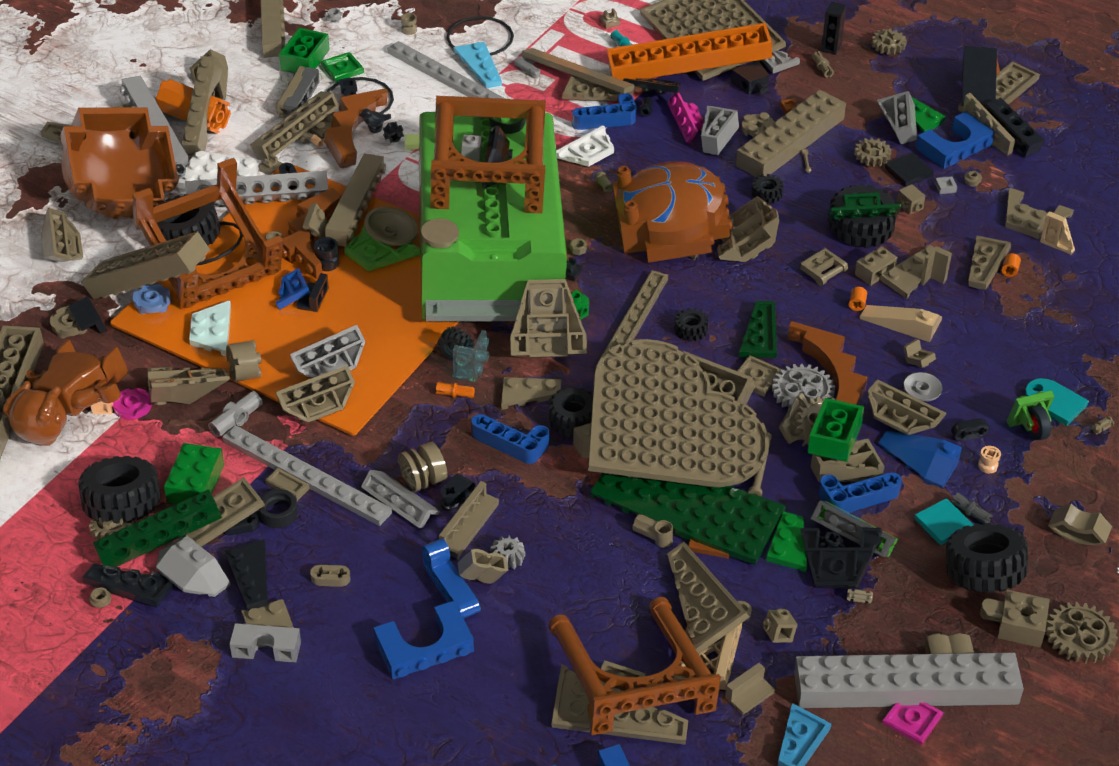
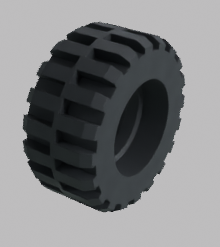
[828,184,897,248]
[157,194,221,245]
[78,456,160,524]
[946,523,1028,593]

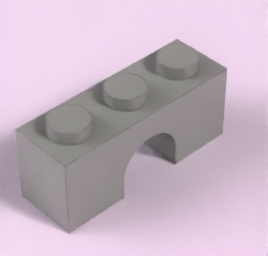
[230,624,301,662]

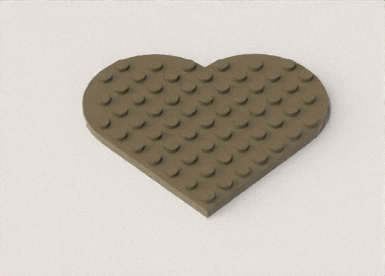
[588,339,769,487]

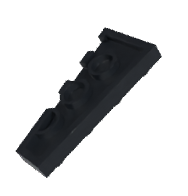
[225,539,268,611]
[82,564,175,608]

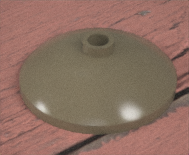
[364,207,418,246]

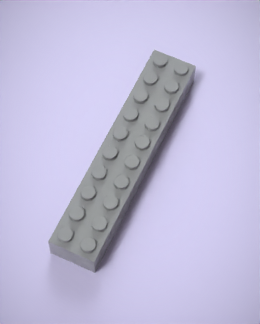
[794,653,1024,708]

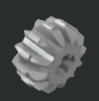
[490,535,525,570]

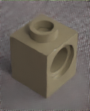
[896,184,925,215]

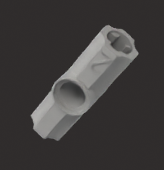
[208,391,263,438]

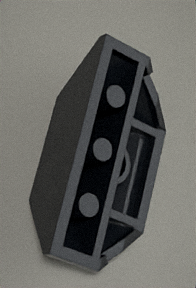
[482,126,513,189]

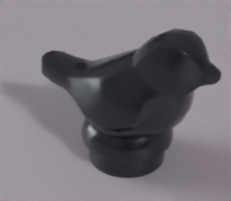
[359,108,391,133]

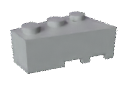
[877,91,917,144]
[701,105,739,155]

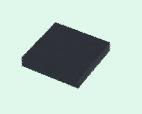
[885,153,934,187]

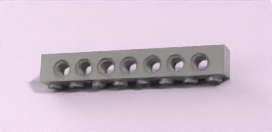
[185,171,328,207]

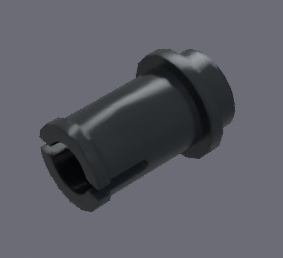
[639,97,653,116]

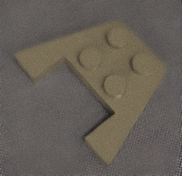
[1005,188,1074,239]

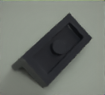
[297,273,329,312]
[68,296,107,333]

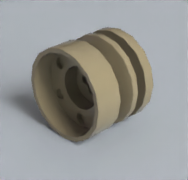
[398,441,448,492]

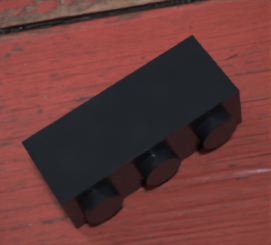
[821,1,847,55]

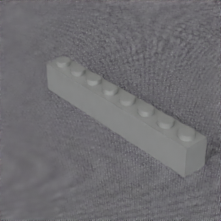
[120,75,188,167]

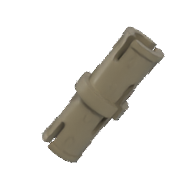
[812,51,834,78]

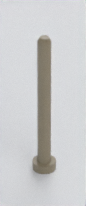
[748,432,772,497]

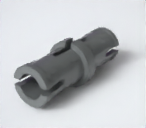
[951,493,993,524]

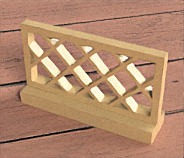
[673,622,743,690]

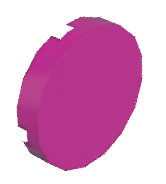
[113,388,152,420]

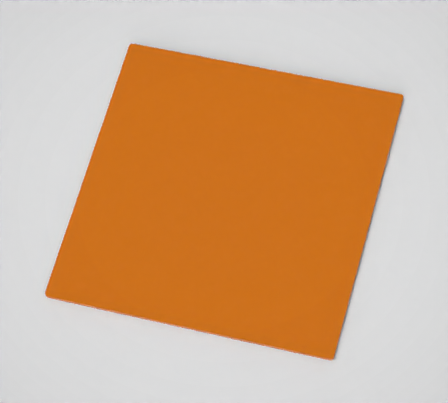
[110,162,460,436]

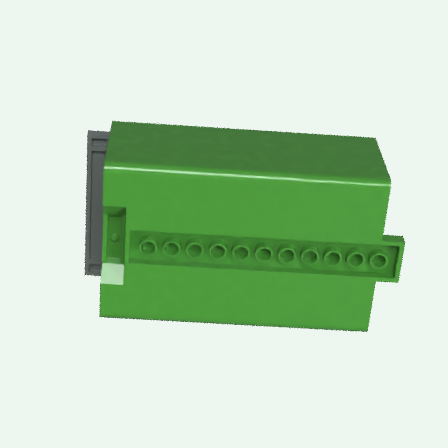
[419,112,567,321]

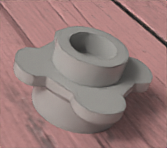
[326,8,343,22]

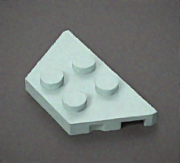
[189,301,231,356]

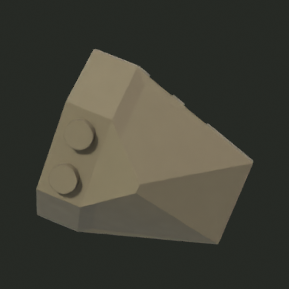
[718,196,779,262]
[510,279,587,358]
[147,367,230,405]

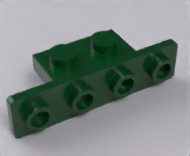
[828,192,901,219]

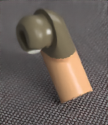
[299,132,324,147]

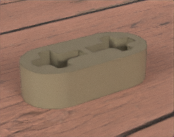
[310,565,351,587]

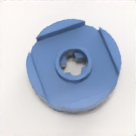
[133,283,171,314]

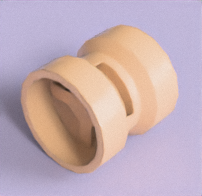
[978,446,1001,474]

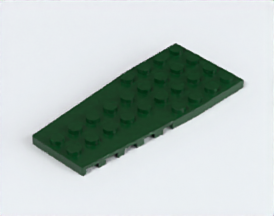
[591,473,786,565]

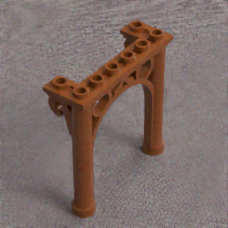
[548,597,721,736]

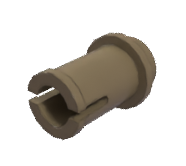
[595,172,613,193]

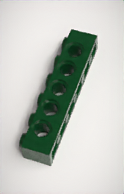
[93,489,222,567]

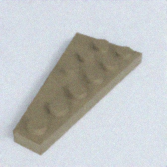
[667,542,749,654]
[552,664,688,745]

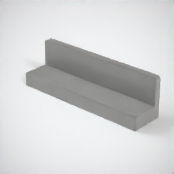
[361,470,440,528]

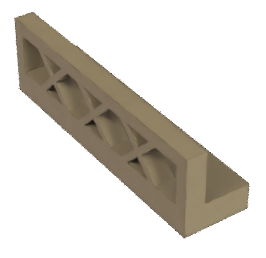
[439,481,499,559]

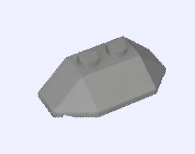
[289,325,366,378]
[156,536,231,597]

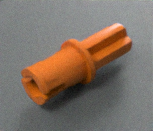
[436,382,475,398]

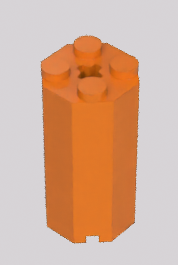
[155,79,231,134]

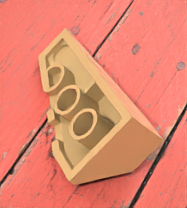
[860,305,942,342]

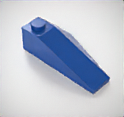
[878,431,962,488]

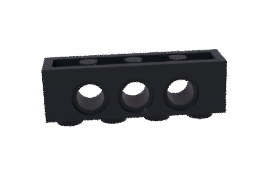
[984,97,1044,158]

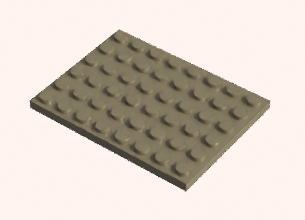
[640,0,786,81]

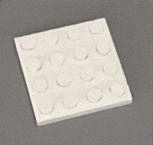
[172,151,261,206]

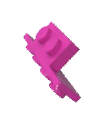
[668,93,705,143]

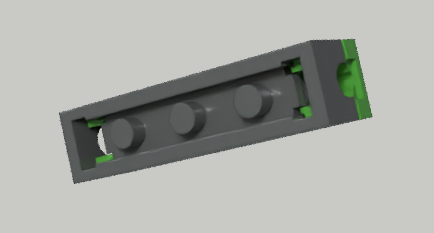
[811,500,898,557]

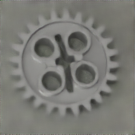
[772,364,835,410]

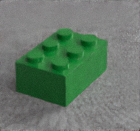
[279,28,330,73]
[808,398,864,462]
[164,443,225,504]

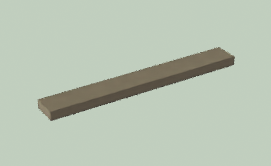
[522,48,634,94]
[597,270,668,364]

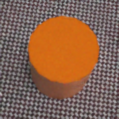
[1002,253,1021,277]
[849,287,867,311]

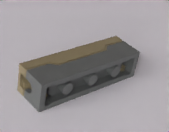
[276,66,320,118]

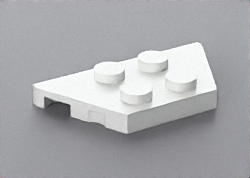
[556,126,614,167]

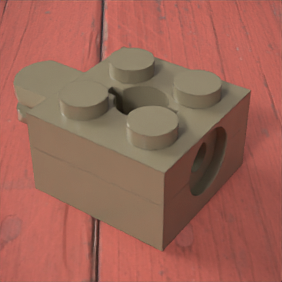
[980,590,1050,648]

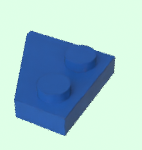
[276,268,311,309]

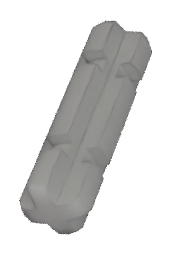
[514,57,540,78]

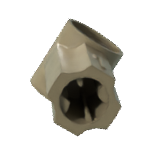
[633,514,673,548]

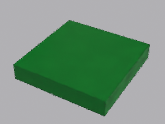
[321,52,364,83]

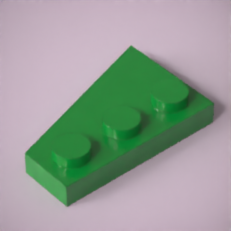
[766,511,807,572]

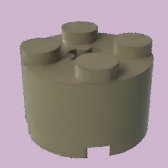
[226,340,261,382]

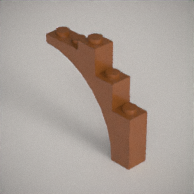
[282,188,342,279]

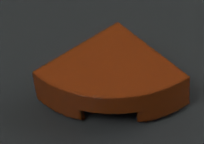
[779,98,796,115]

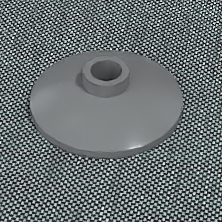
[904,372,942,401]

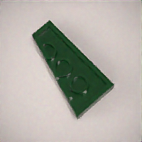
[739,301,777,358]

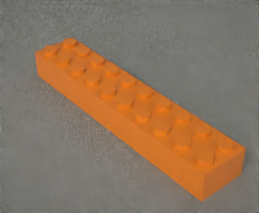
[607,23,772,80]

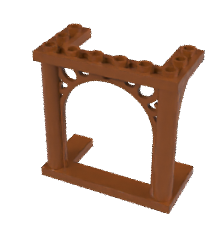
[430,95,546,214]
[133,158,283,309]

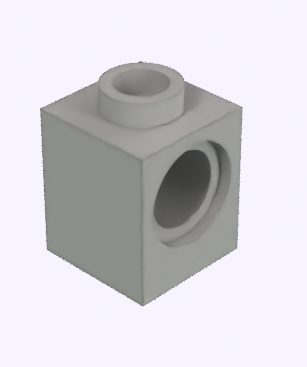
[461,135,482,162]

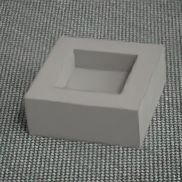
[935,176,957,194]

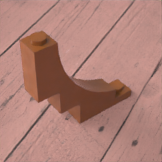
[324,88,388,168]
[788,321,868,405]

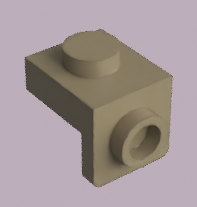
[903,339,936,368]

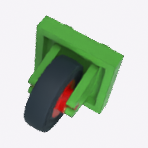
[1007,391,1055,440]

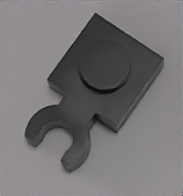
[339,77,357,96]

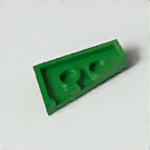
[911,96,946,133]

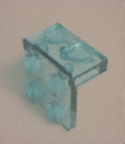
[453,330,489,382]

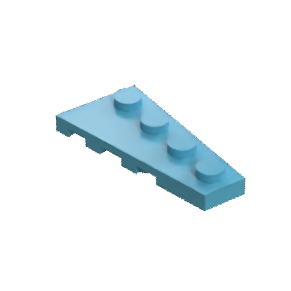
[454,42,502,88]

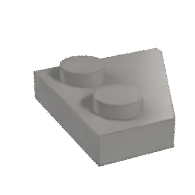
[761,50,800,73]

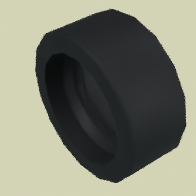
[259,489,298,528]

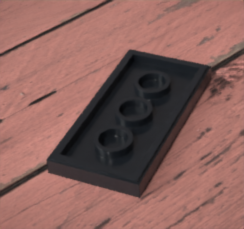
[961,46,997,107]

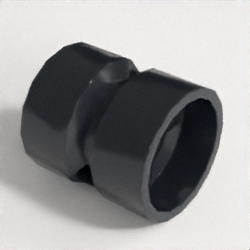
[314,237,339,271]

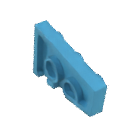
[778,703,831,766]

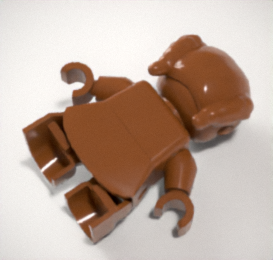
[3,339,128,446]

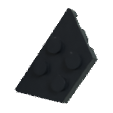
[623,78,681,93]

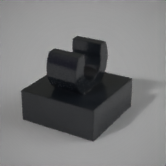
[565,257,582,282]

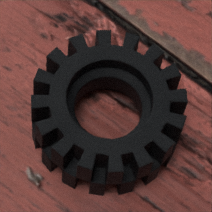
[751,174,784,204]
[674,308,709,342]
[437,327,474,362]

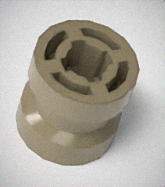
[401,13,417,35]

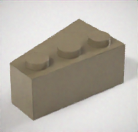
[811,439,884,482]

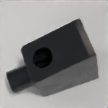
[731,61,769,95]

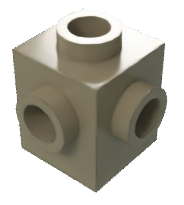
[763,609,798,643]

